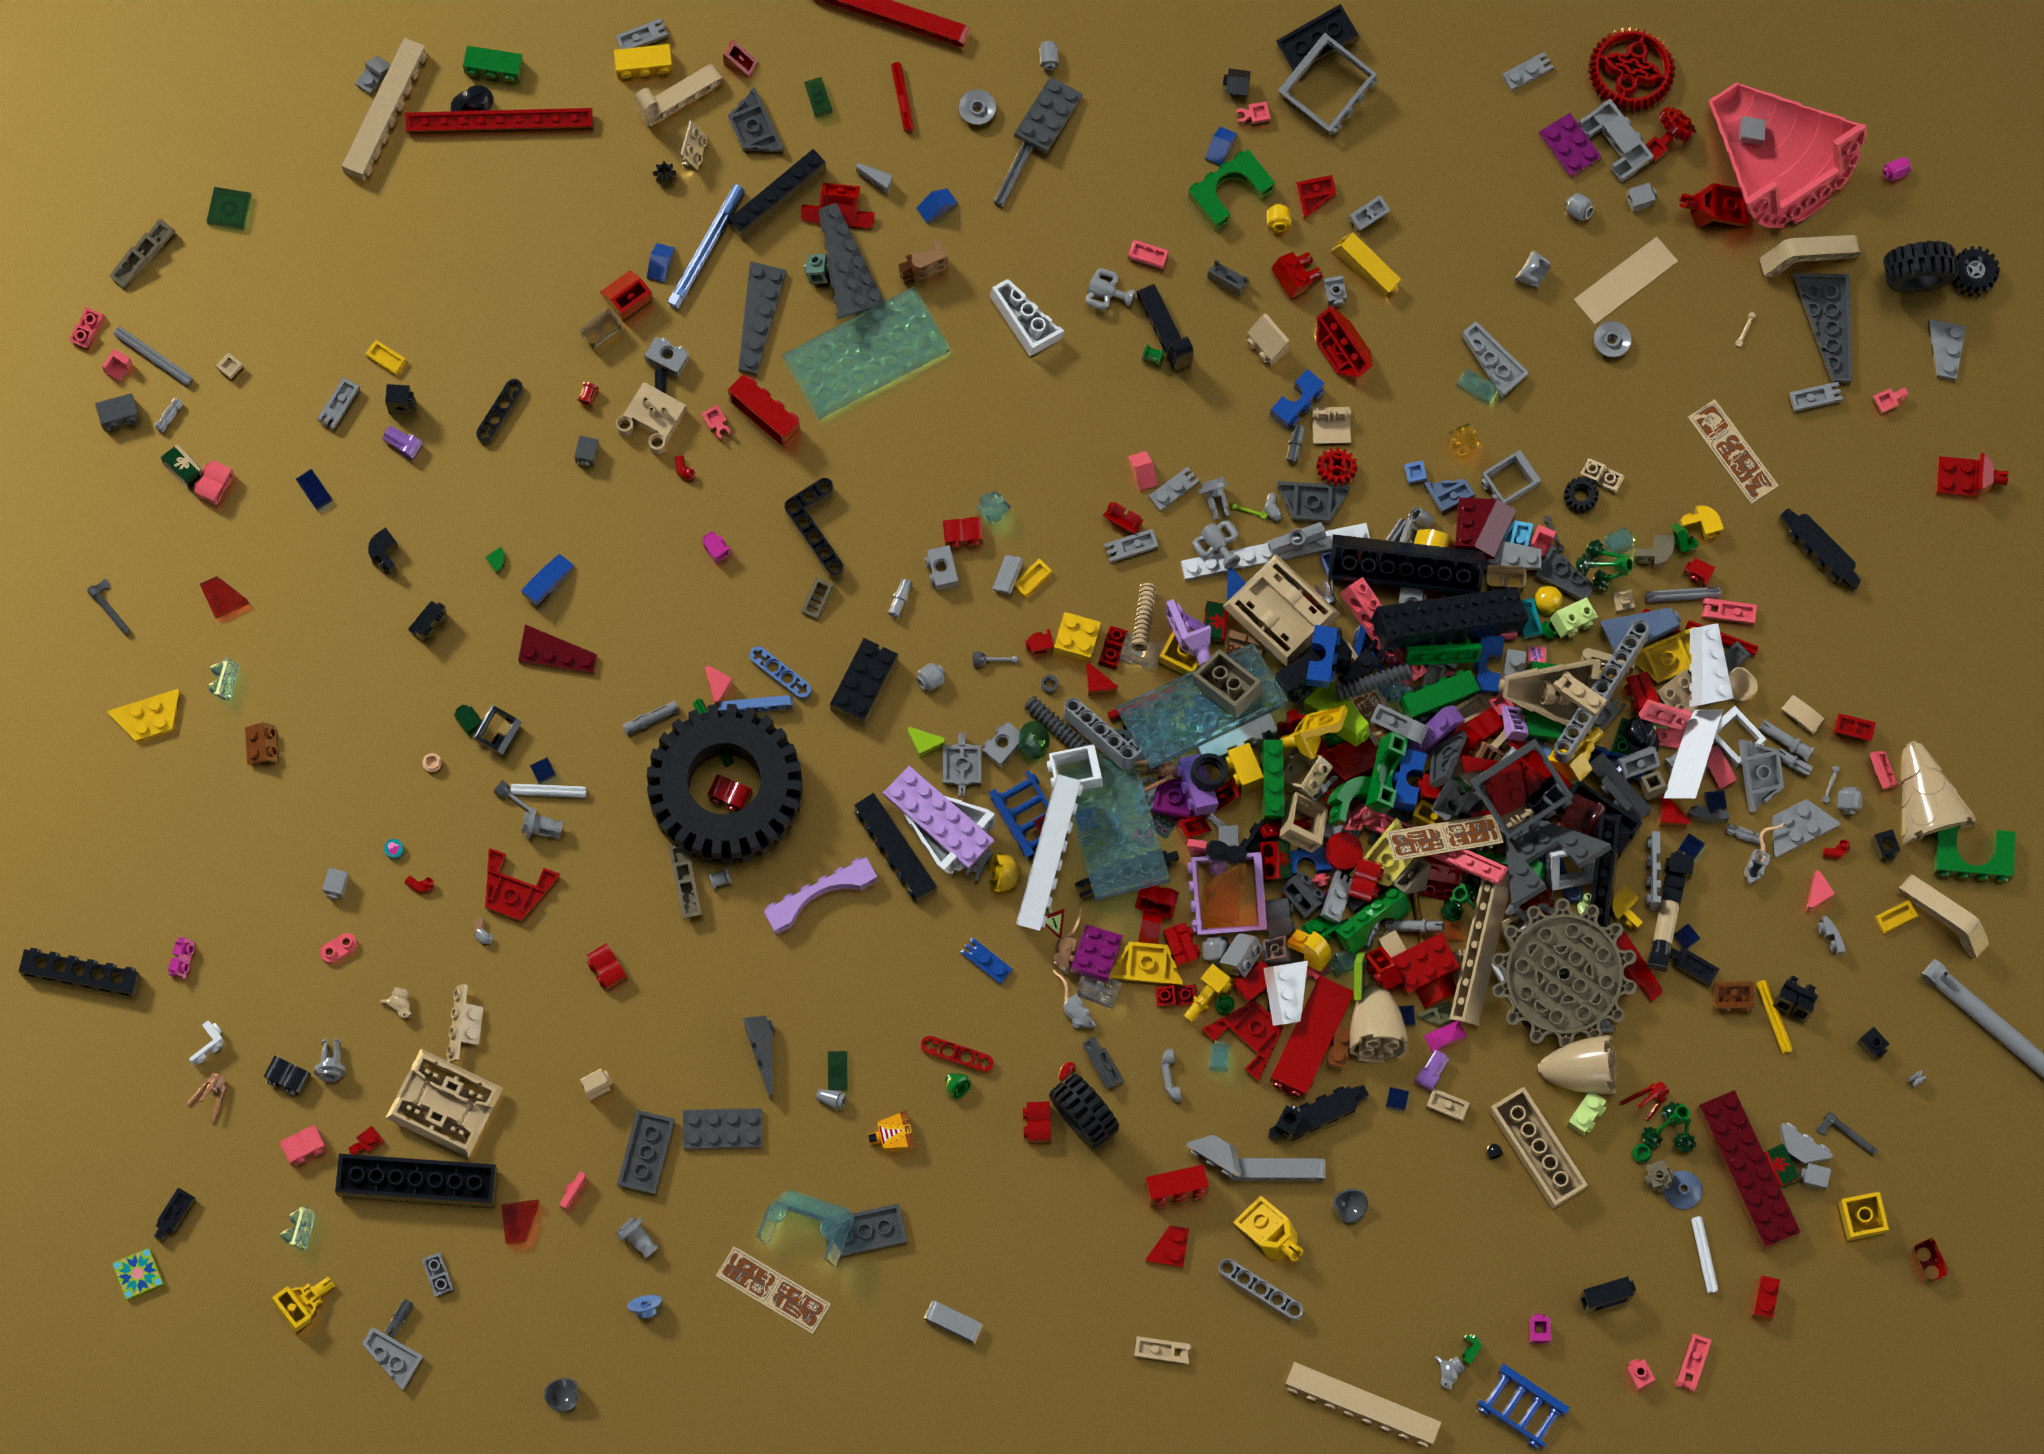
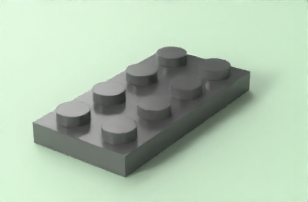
[1014,77,1083,154]
[683,1108,762,1150]
[617,1110,675,1195]
[822,1204,907,1259]

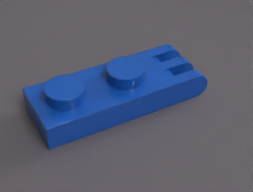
[960,937,1013,985]

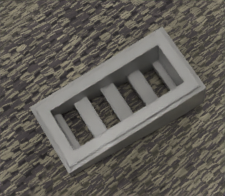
[856,163,893,194]

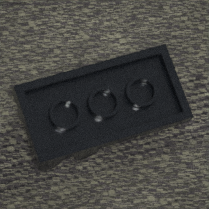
[1276,4,1359,71]

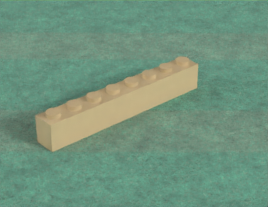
[342,38,427,181]
[1449,873,1510,1026]
[1284,1362,1442,1448]

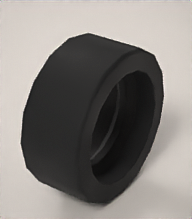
[1190,753,1228,792]

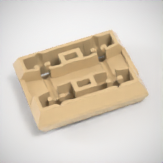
[1222,554,1340,666]
[386,1049,503,1158]

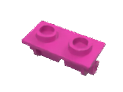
[168,937,195,979]

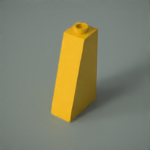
[1331,232,1401,295]

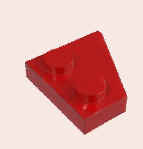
[1295,175,1336,218]
[1146,1226,1189,1268]

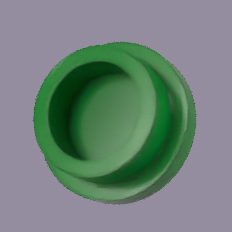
[1541,620,1558,639]
[1215,995,1235,1014]
[1632,1143,1652,1163]

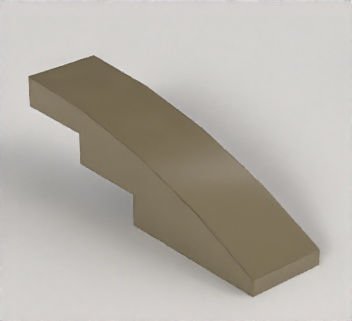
[109,218,175,288]
[668,845,702,919]

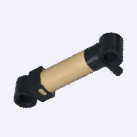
[1647,873,1686,973]

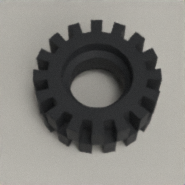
[1563,477,1599,514]

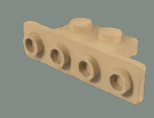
[446,984,483,1063]

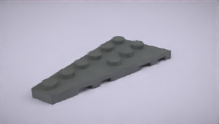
[819,203,885,320]
[1792,273,1852,383]

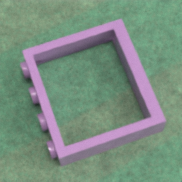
[1188,852,1267,936]

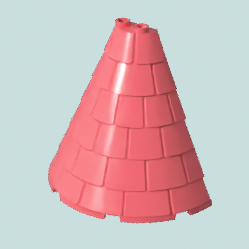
[1709,83,1867,228]

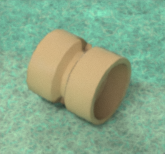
[1538,680,1571,706]

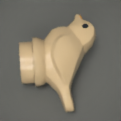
[380,987,412,1019]

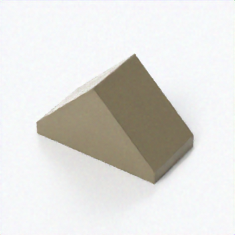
[1392,857,1431,894]

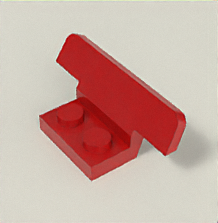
[801,182,875,228]
[1508,740,1571,796]
[1616,932,1663,1001]

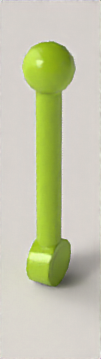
[1229,502,1268,520]

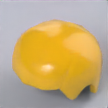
[1534,586,1563,617]

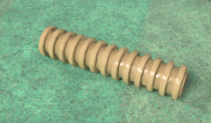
[1131,583,1157,652]

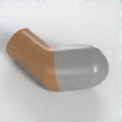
[474,918,493,944]

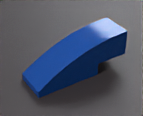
[521,554,574,606]

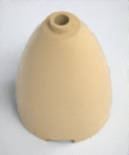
[1349,981,1408,1063]
[1538,1035,1617,1094]

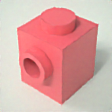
[1625,1358,1655,1391]

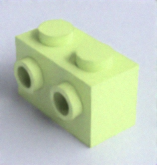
[1550,597,1598,638]
[1567,1092,1606,1137]

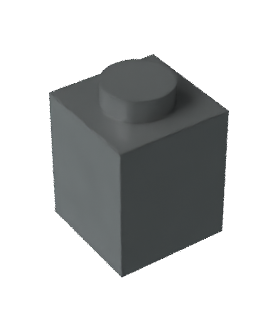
[574,436,599,467]

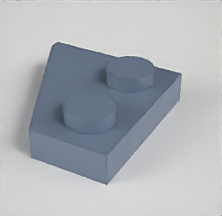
[1424,479,1475,514]

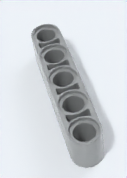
[1230,1158,1326,1181]
[1218,1259,1303,1322]

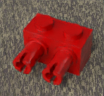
[1271,252,1323,299]

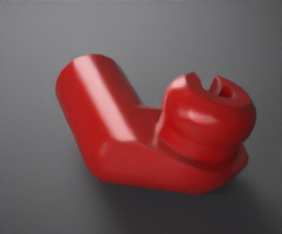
[675,455,695,480]
[1823,839,1850,859]
[404,876,434,893]
[1058,1062,1076,1082]

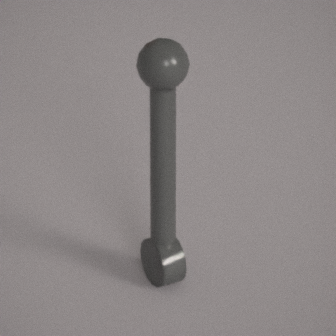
[1544,516,1564,552]

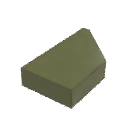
[1417,1001,1455,1027]

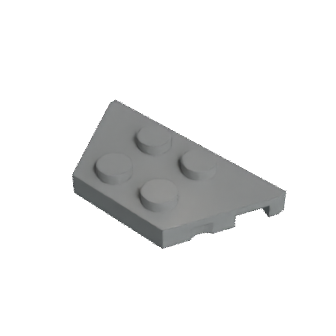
[1738,739,1784,812]
[1772,799,1841,858]

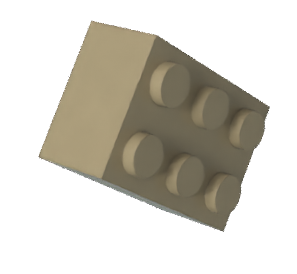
[1193,649,1263,718]

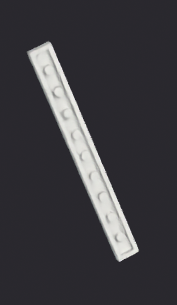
[1181,523,1370,581]

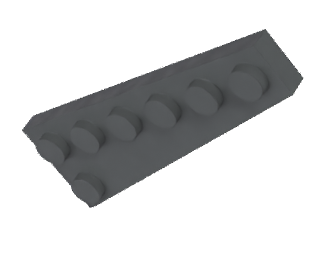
[738,261,787,376]

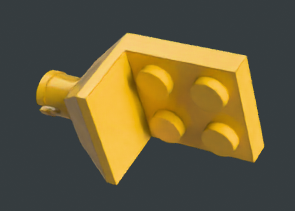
[1281,704,1348,759]
[1233,1196,1303,1261]

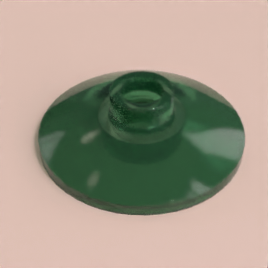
[1019,721,1050,759]

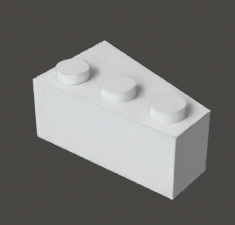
[1263,961,1308,1026]

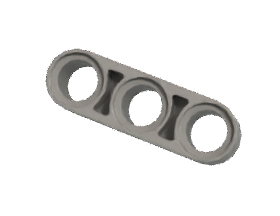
[923,1301,984,1343]

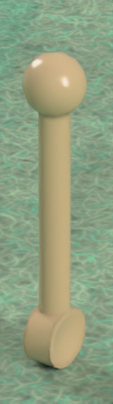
[1735,312,1756,347]

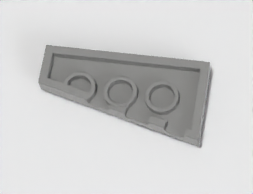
[1462,321,1529,397]
[1646,831,1661,911]

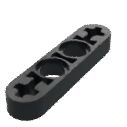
[476,379,523,444]

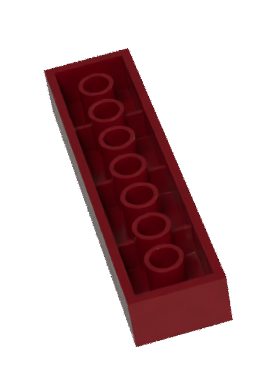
[1696,1090,1801,1251]

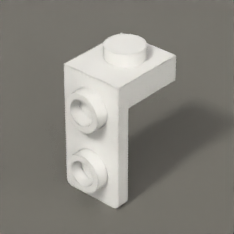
[189,1020,224,1065]

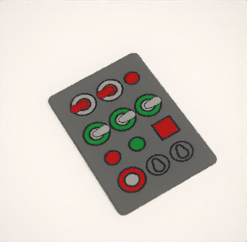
[1147,813,1180,838]

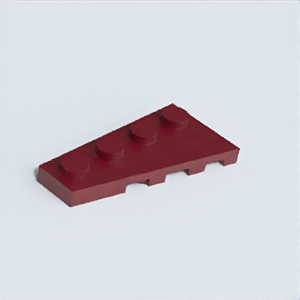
[518,624,597,674]

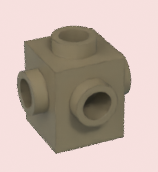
[1644,1160,1674,1192]

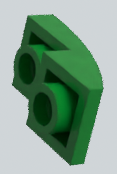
[1611,717,1631,755]

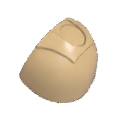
[1729,667,1758,701]

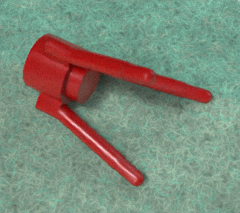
[1619,1081,1670,1121]

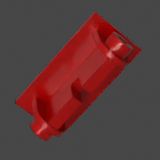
[1103,502,1144,534]

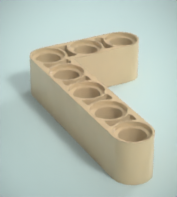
[634,64,724,126]
[1759,235,1861,277]
[1898,874,1989,959]

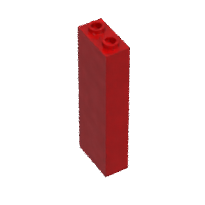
[1270,975,1354,1098]

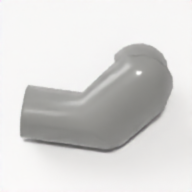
[1264,493,1282,521]

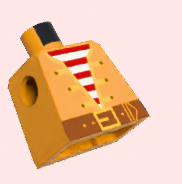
[868,1110,915,1152]

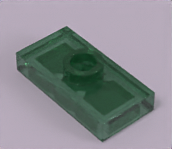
[804,77,833,117]
[828,1051,848,1091]

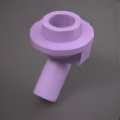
[1209,862,1228,889]

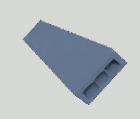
[1600,607,1681,651]

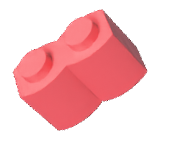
[193,460,234,505]
[279,1125,326,1166]

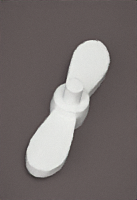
[1205,813,1225,829]

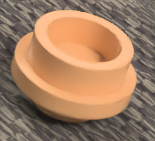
[422,753,442,772]

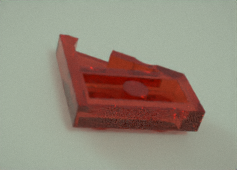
[200,576,249,619]
[501,1199,539,1244]

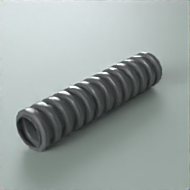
[1335,662,1412,702]
[1024,696,1091,749]

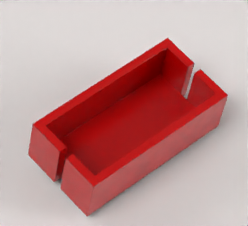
[728,374,801,449]

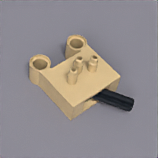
[616,368,687,455]

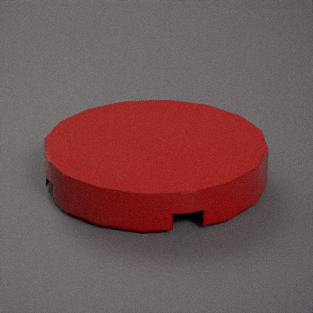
[1324,832,1363,871]

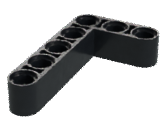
[1136,284,1194,371]
[784,478,844,580]

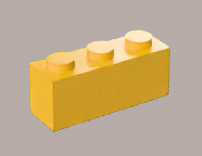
[614,44,673,79]

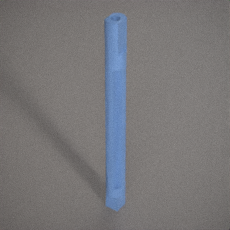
[668,184,745,309]

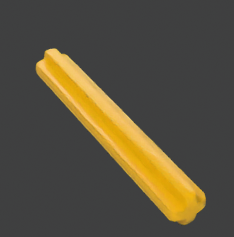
[1756,980,1793,1054]

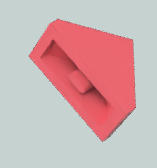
[1128,451,1158,491]
[705,665,733,706]
[1806,870,1835,912]

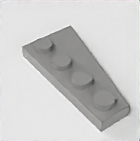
[1484,541,1542,571]

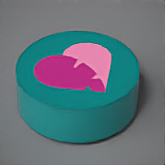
[384,839,404,859]

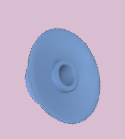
[627,1295,662,1318]

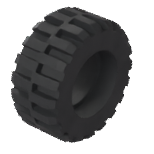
[1883,241,1958,292]
[1049,1073,1120,1148]

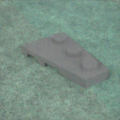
[1928,319,1966,381]
[362,1327,423,1391]

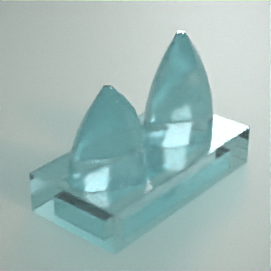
[1456,368,1497,404]
[208,658,240,701]
[280,1206,316,1250]

